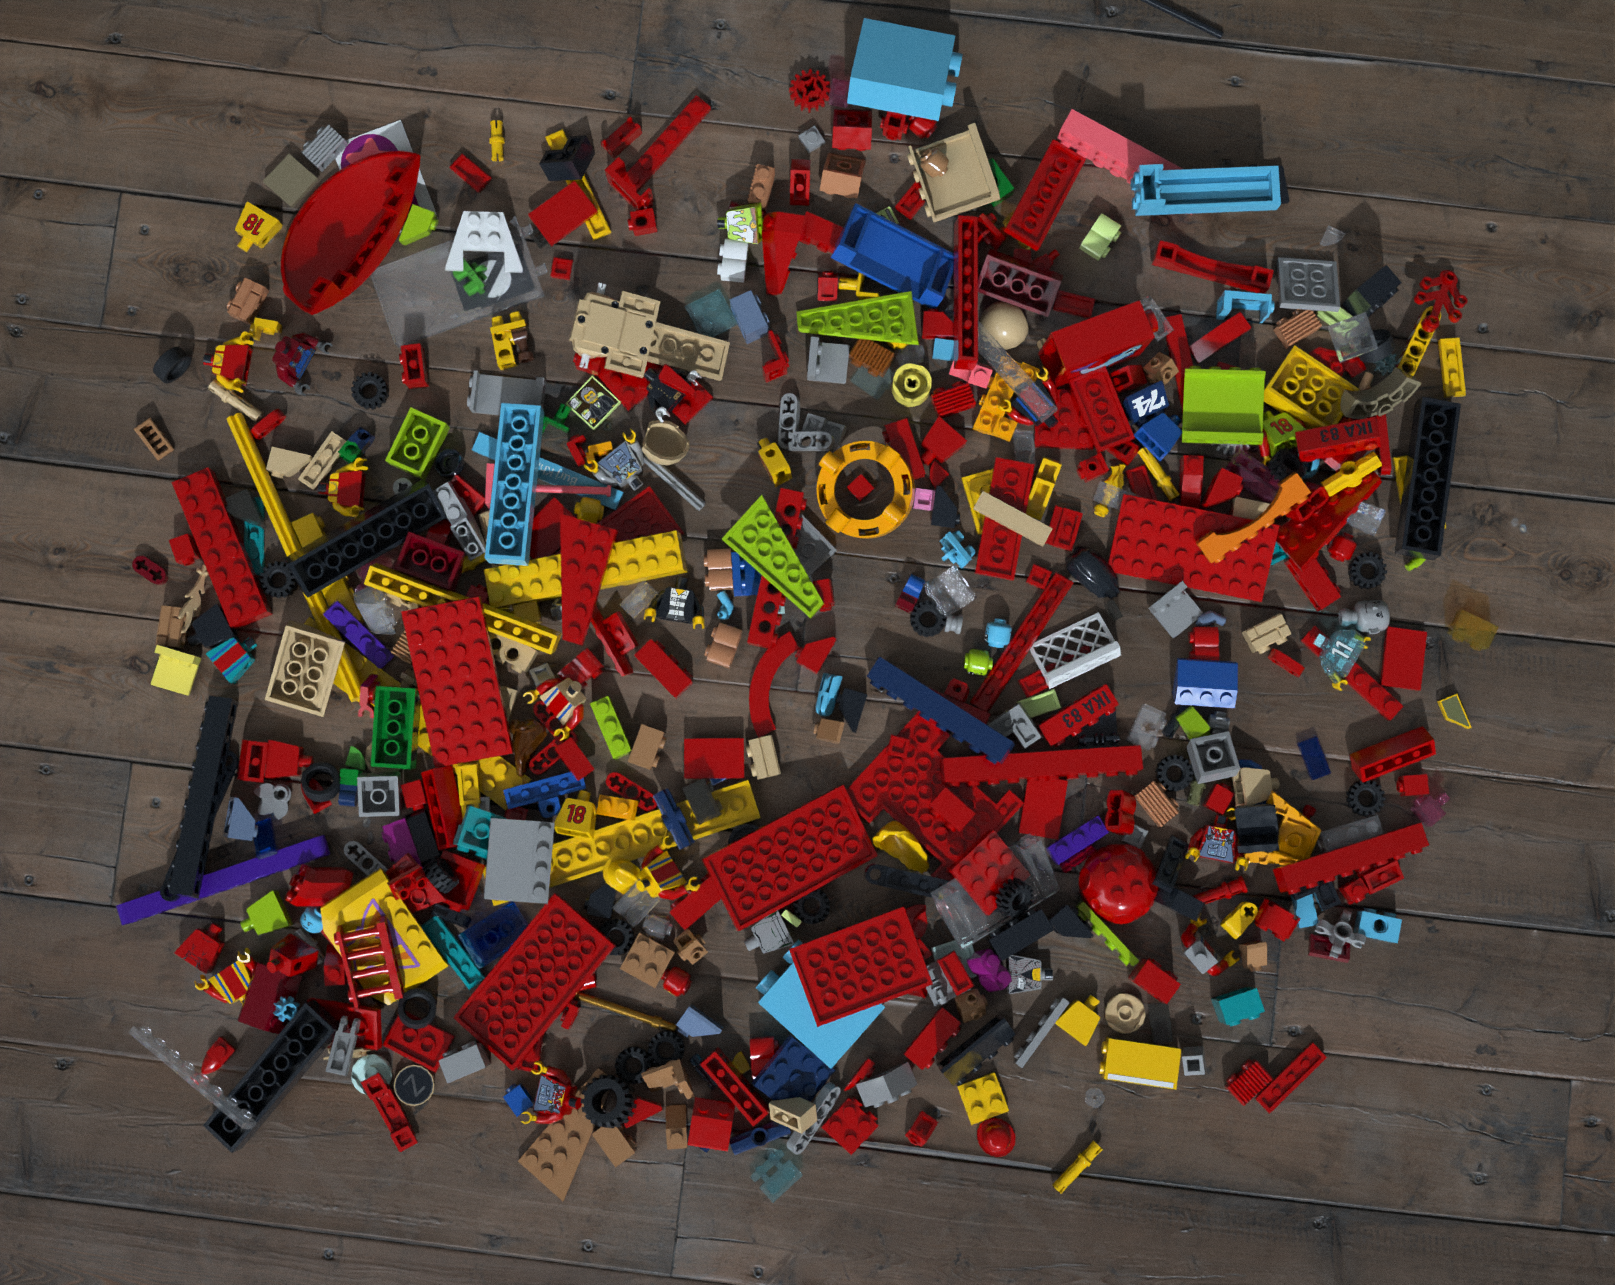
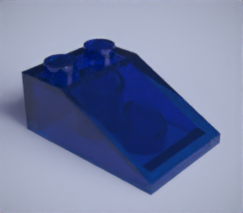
[457,901,528,969]

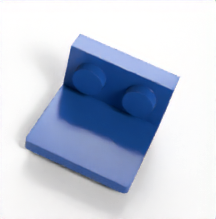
[731,552,773,596]

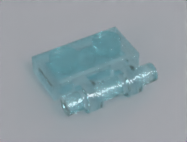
[750,1149,803,1203]

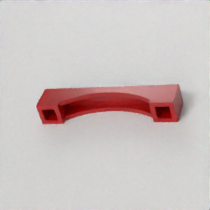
[1152,240,1274,294]

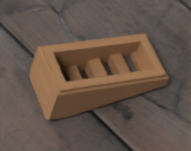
[134,418,175,461]

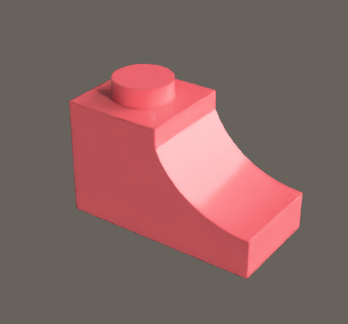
[949,359,993,388]

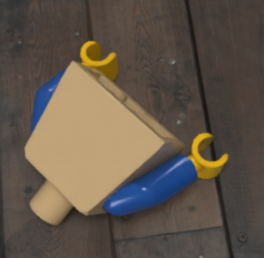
[1226,759,1280,820]

